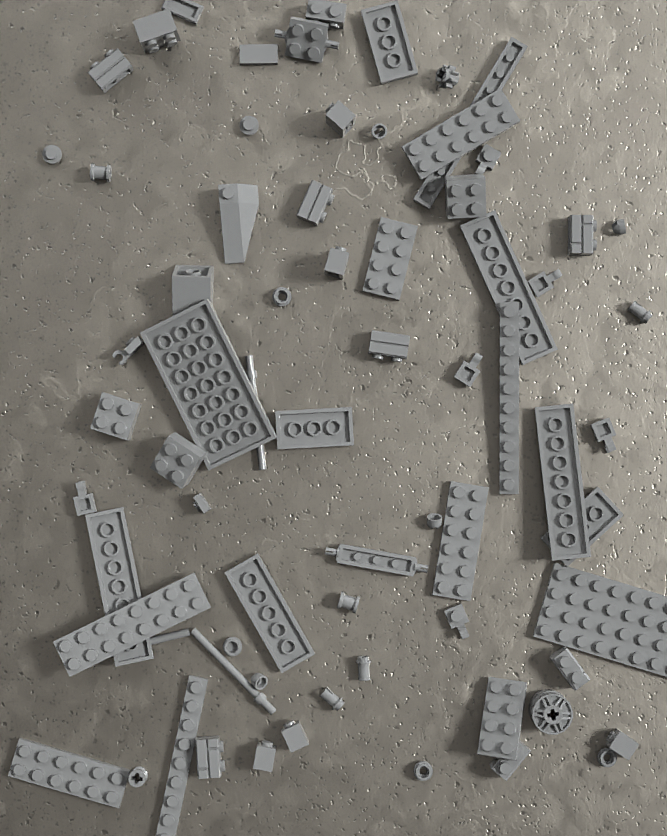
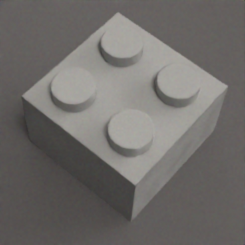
[133,9,181,53]
[445,174,486,219]
[90,392,142,441]
[150,432,207,489]

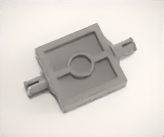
[274,16,339,63]

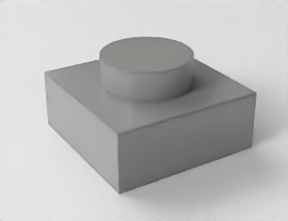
[193,493,212,513]

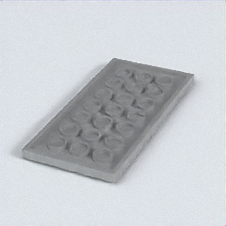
[140,298,277,471]
[533,562,667,677]

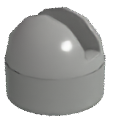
[371,123,387,139]
[612,218,626,235]
[427,513,442,529]
[251,673,268,690]

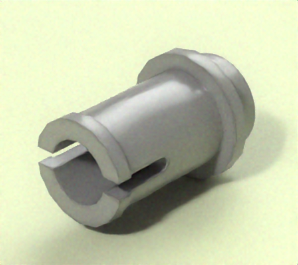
[628,301,653,324]
[356,656,371,681]
[320,687,345,711]

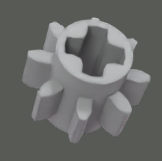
[436,65,459,89]

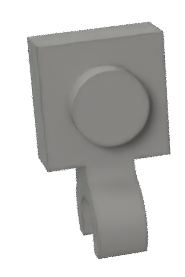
[475,143,502,174]
[527,269,562,298]
[112,336,145,365]
[454,352,483,387]
[590,417,616,453]
[73,481,97,516]
[444,603,469,639]

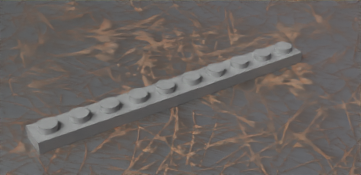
[413,37,528,210]
[499,302,519,494]
[156,675,209,836]

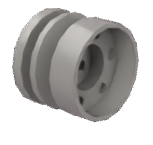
[528,689,573,735]

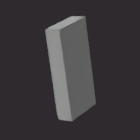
[161,0,204,25]
[239,44,278,65]

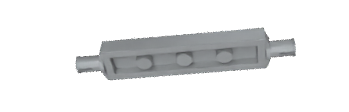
[325,544,428,576]

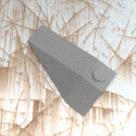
[218,183,259,264]

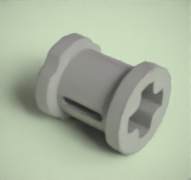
[90,163,112,182]
[337,592,360,613]
[128,766,148,787]

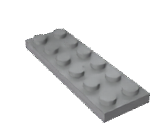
[402,88,520,180]
[432,481,489,601]
[224,553,315,673]
[8,738,131,809]

